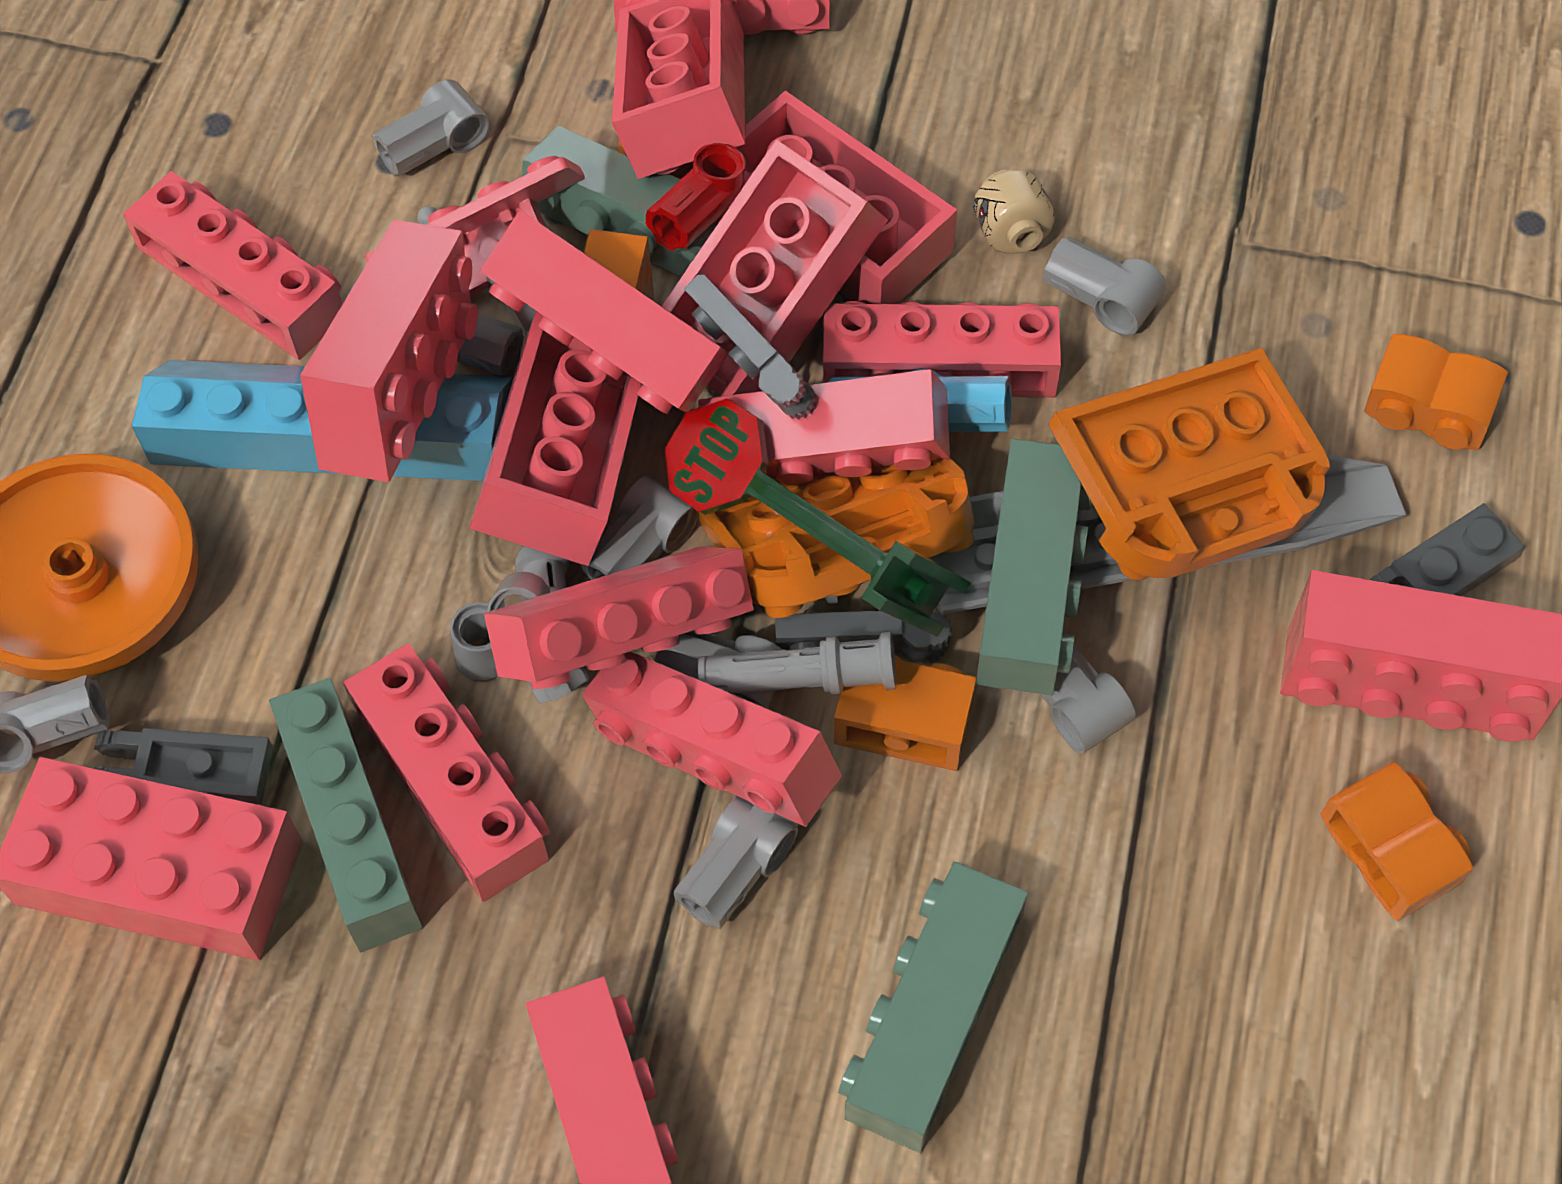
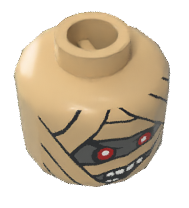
[973,169,1055,254]

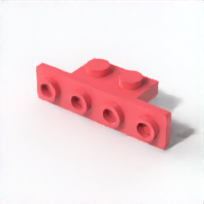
[365,156,585,297]

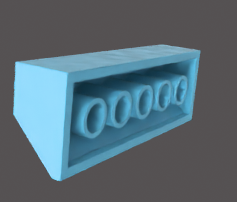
[132,360,513,481]

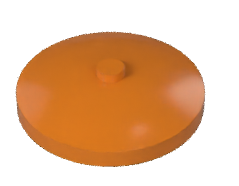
[0,454,198,681]

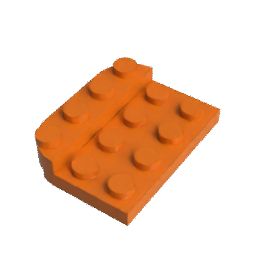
[1048,347,1330,581]
[698,458,975,618]

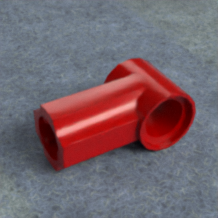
[645,143,746,252]

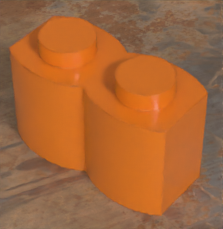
[1364,334,1508,450]
[1320,762,1474,922]

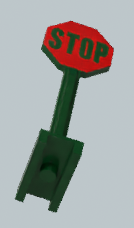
[665,398,971,637]

